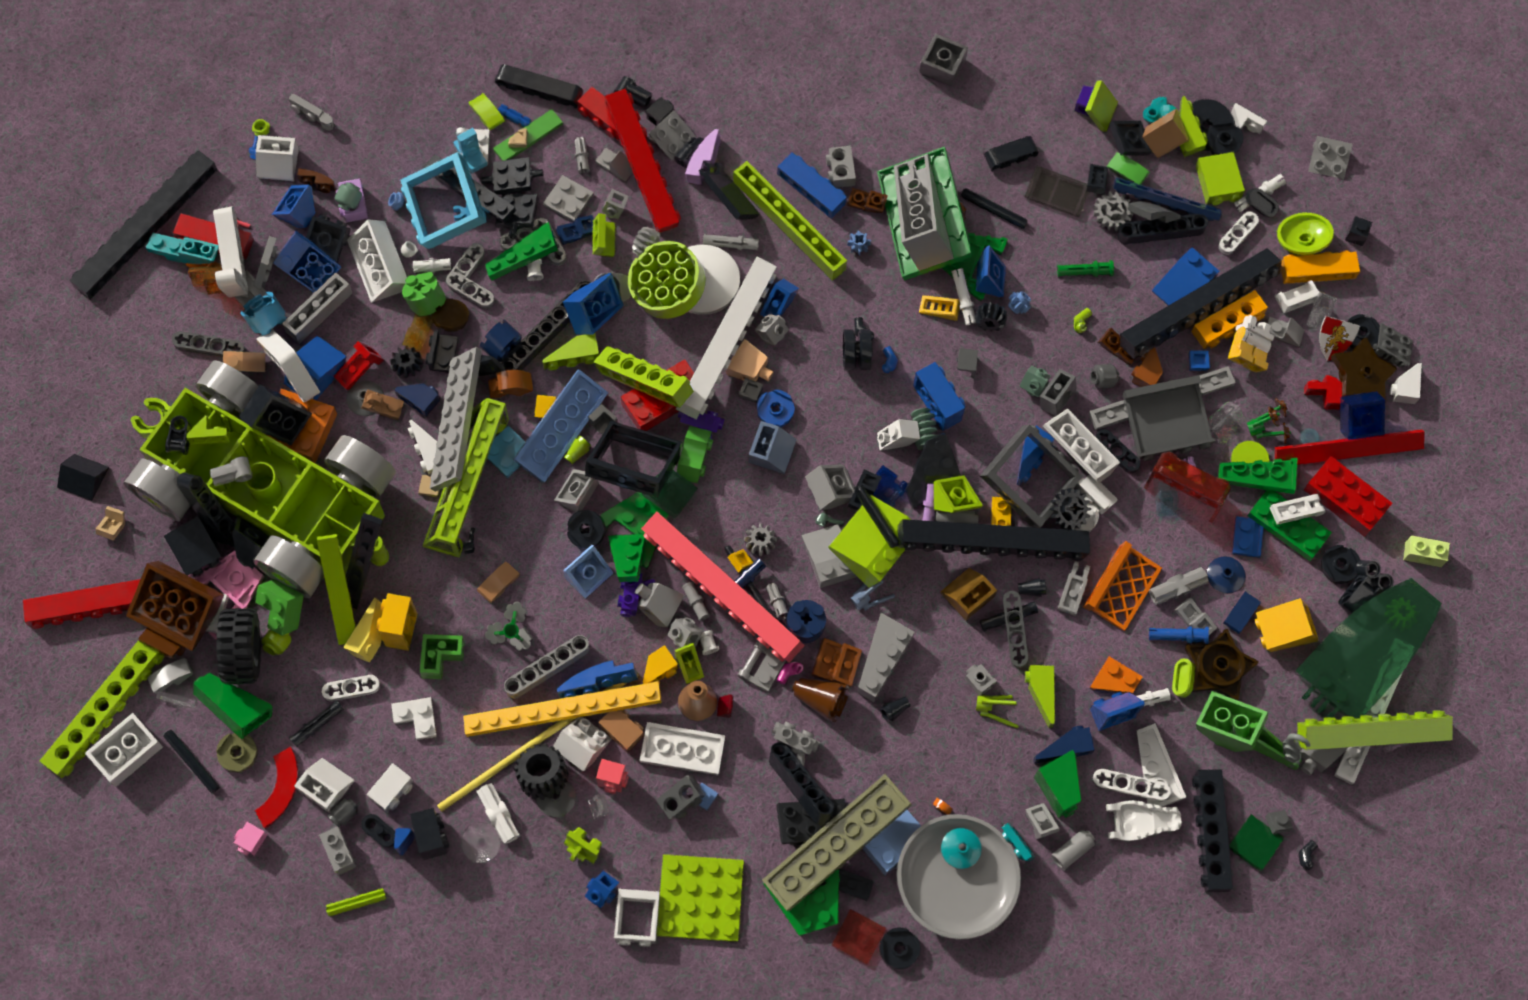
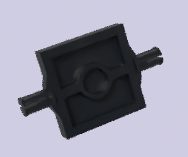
[481,157,544,195]
[496,191,539,239]

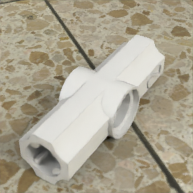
[477,783,520,844]

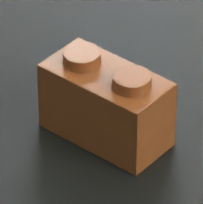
[598,709,644,753]

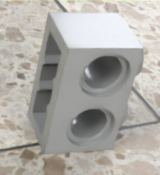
[826,146,856,188]
[319,826,357,875]

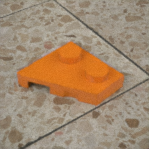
[1090,656,1143,694]

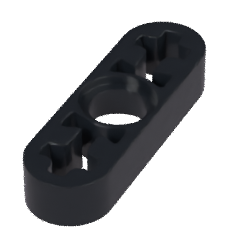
[1095,429,1141,473]

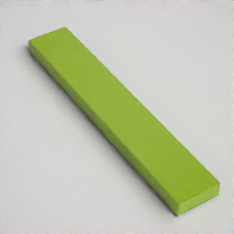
[317,534,356,645]

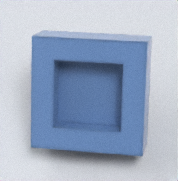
[699,783,718,811]

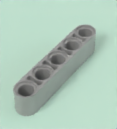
[504,635,590,699]

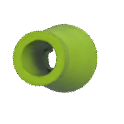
[564,436,591,464]

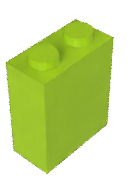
[1195,152,1245,205]

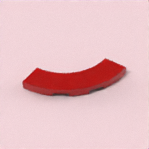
[255,747,298,829]

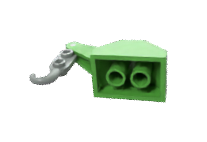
[1196,691,1310,770]

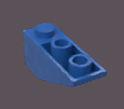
[1017,425,1055,486]

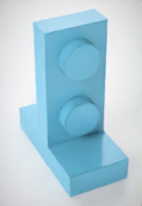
[453,128,488,173]

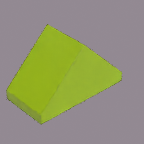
[675,643,704,684]

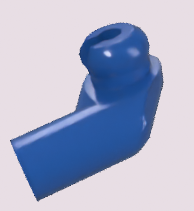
[882,346,898,373]

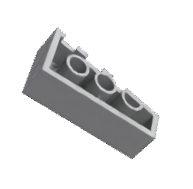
[857,613,915,702]

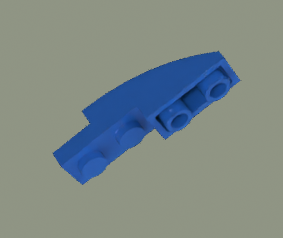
[557,660,638,699]

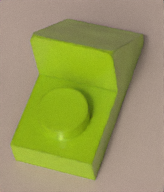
[187,415,230,445]

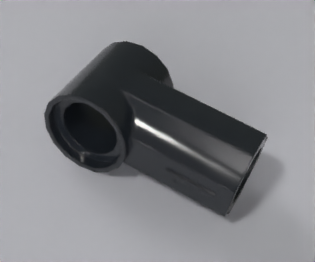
[614,76,652,108]

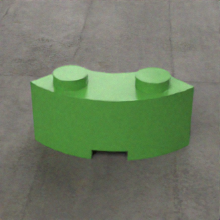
[676,426,713,484]

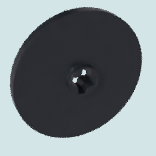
[1191,99,1234,151]

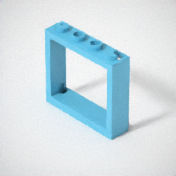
[400,152,486,249]

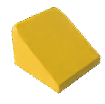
[535,395,556,418]

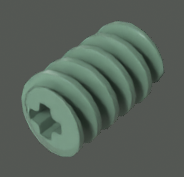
[911,408,937,450]

